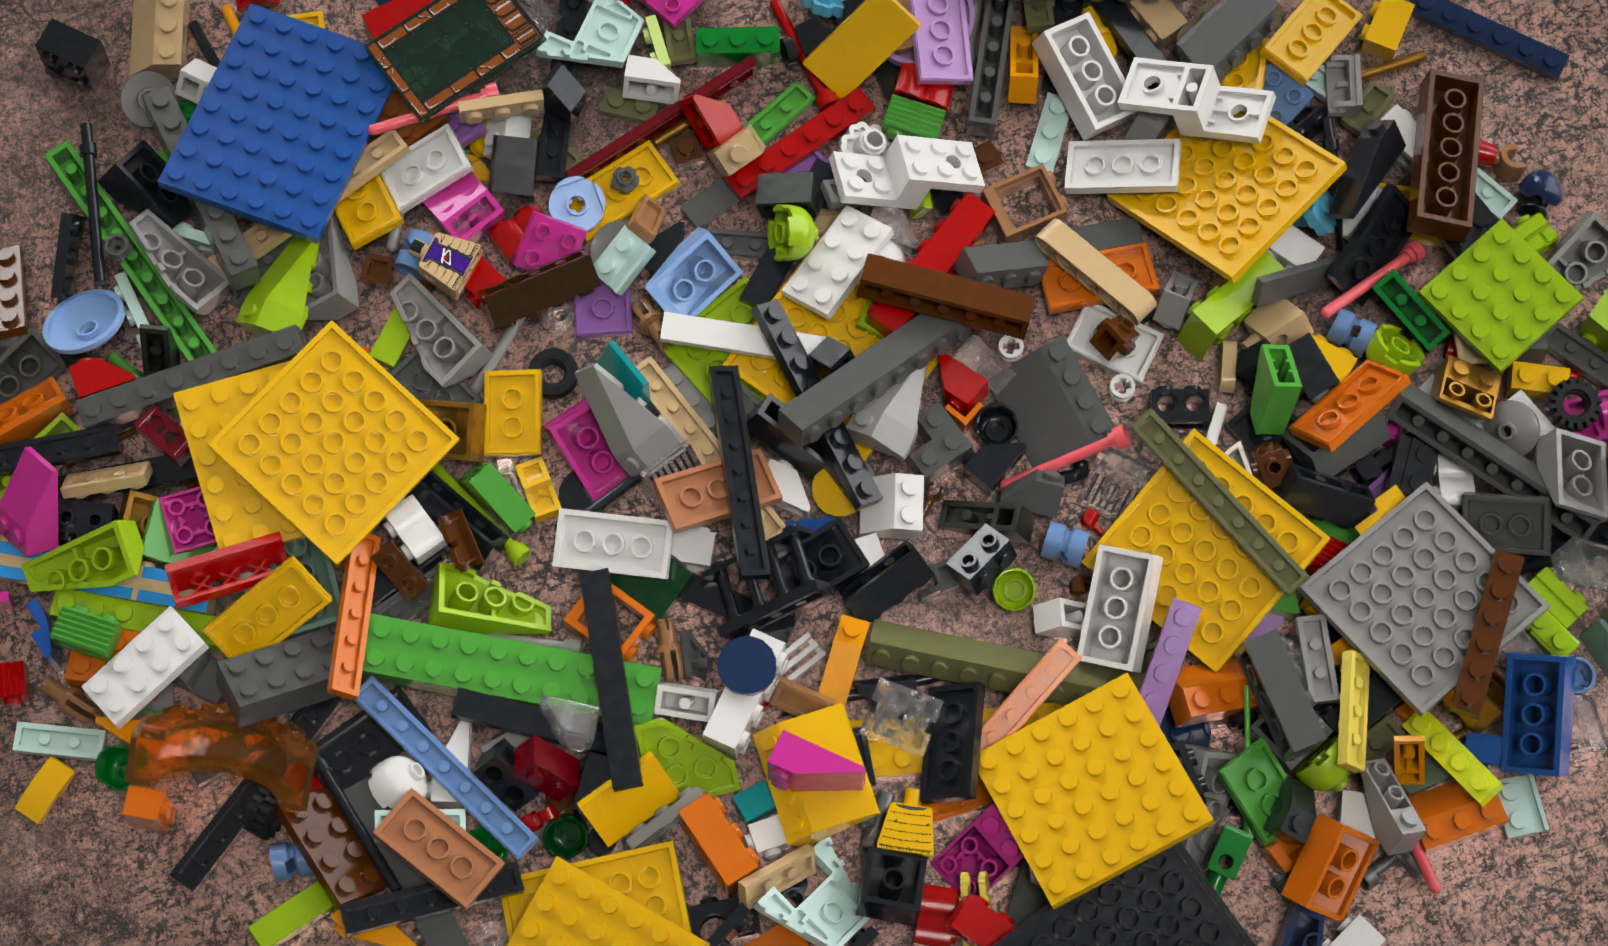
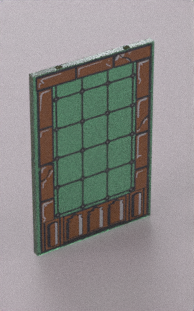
[363,0,547,123]

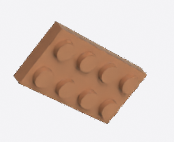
[652,447,783,534]
[372,788,505,911]

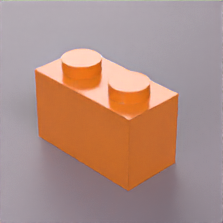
[122,785,177,833]

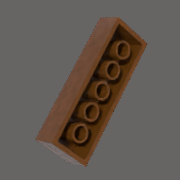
[1406,69,1485,243]

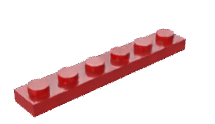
[724,87,876,203]

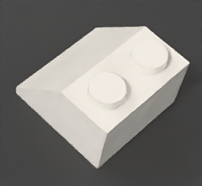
[858,473,924,541]

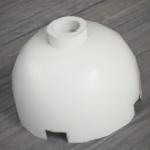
[368,756,428,809]

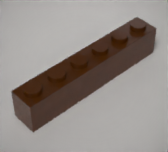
[856,253,1035,340]

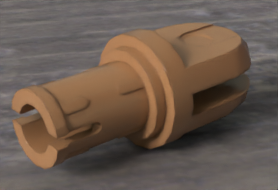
[631,298,674,350]
[655,618,684,682]
[39,676,99,723]

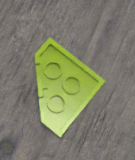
[634,717,741,806]

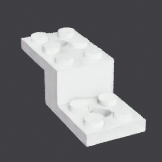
[1117,57,1276,144]
[829,135,985,210]

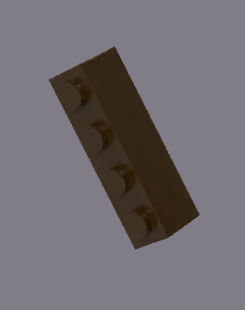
[478,249,601,329]

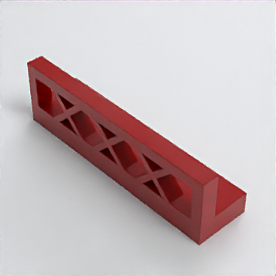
[164,531,288,609]

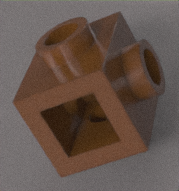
[1089,315,1140,361]
[1249,442,1293,489]

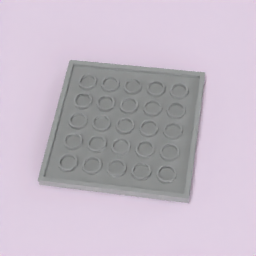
[1298,481,1550,717]

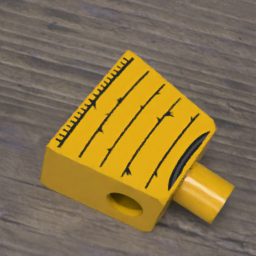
[877,788,934,861]

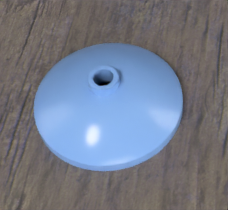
[42,289,125,355]

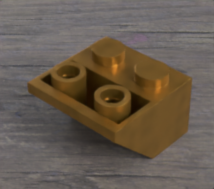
[1430,355,1502,422]

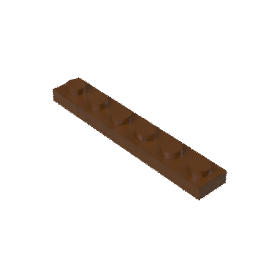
[1449,549,1525,720]

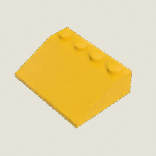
[753,703,880,847]

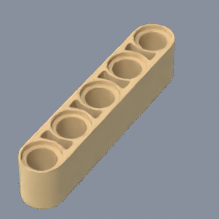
[1034,218,1157,326]

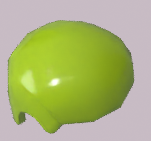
[992,567,1037,612]

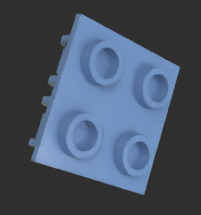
[1263,62,1315,125]

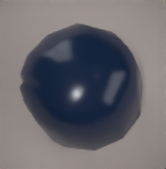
[1519,169,1564,206]

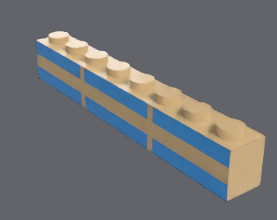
[0,536,220,616]

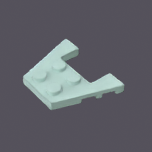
[536,0,645,68]
[753,837,870,946]

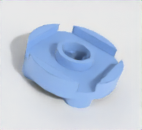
[549,176,605,232]

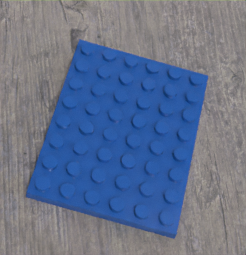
[157,3,407,244]

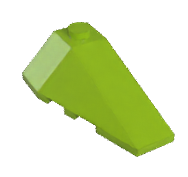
[236,236,320,337]
[21,520,144,592]
[428,562,551,634]

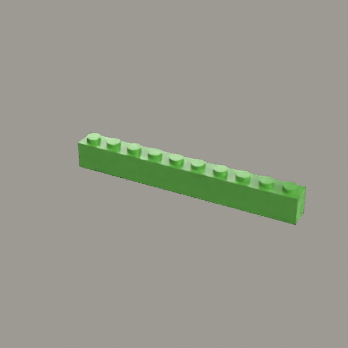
[44,140,217,362]

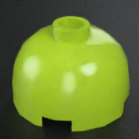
[767,204,818,262]
[1365,324,1425,376]
[1293,736,1351,793]

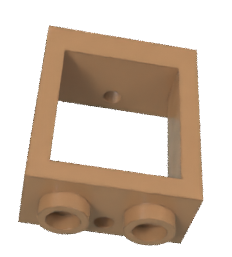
[980,163,1069,243]

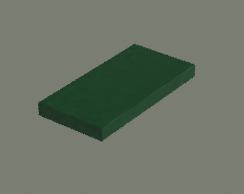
[589,508,695,620]

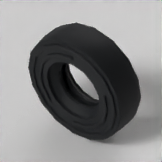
[528,348,578,400]

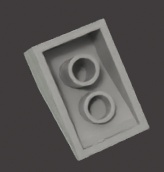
[1536,428,1608,521]

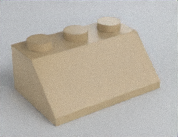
[129,0,190,78]

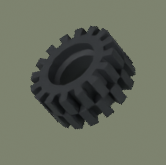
[1545,378,1602,432]
[241,782,294,841]

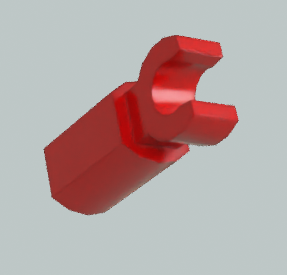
[519,804,560,832]

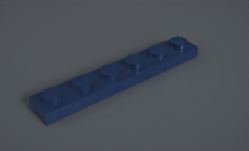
[1410,0,1570,83]

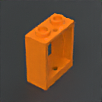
[563,584,657,662]

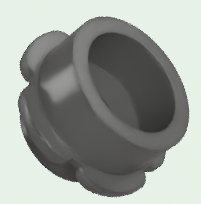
[612,166,639,193]
[104,234,132,262]

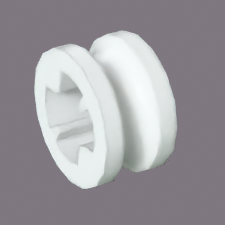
[997,335,1024,363]
[1109,374,1136,402]

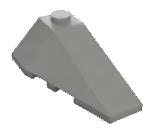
[128,208,231,315]
[305,211,359,320]
[1545,211,1608,291]
[390,272,494,388]
[574,363,685,477]
[846,365,927,460]
[1178,744,1239,870]

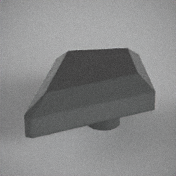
[680,630,713,682]

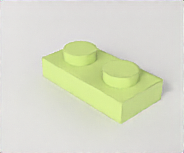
[641,14,671,71]

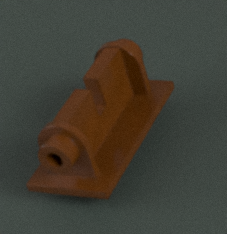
[437,508,485,573]
[370,540,430,602]

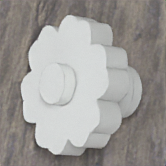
[838,121,892,156]

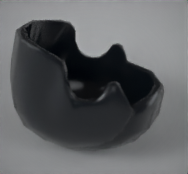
[975,402,1019,445]

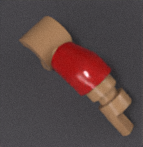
[1478,137,1527,182]

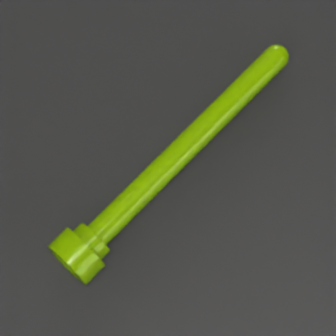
[431,463,532,567]

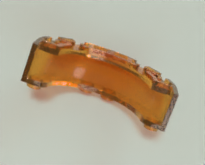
[125,703,318,813]

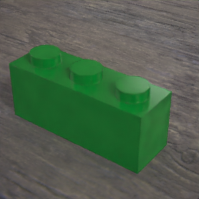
[696,26,780,68]
[1372,269,1453,353]

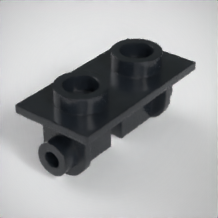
[1286,103,1327,140]

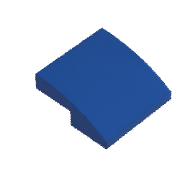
[26,598,62,673]

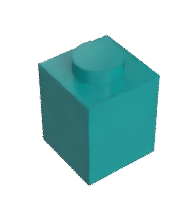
[732,780,777,828]

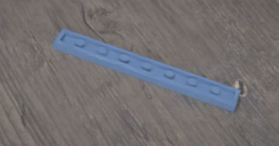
[354,676,540,862]

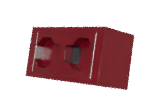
[133,404,191,468]

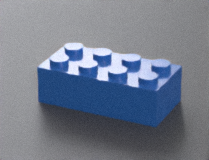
[1501,652,1576,777]

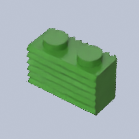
[881,94,946,141]
[50,604,123,662]

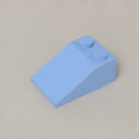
[644,226,744,316]

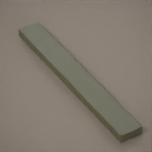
[1129,408,1310,598]

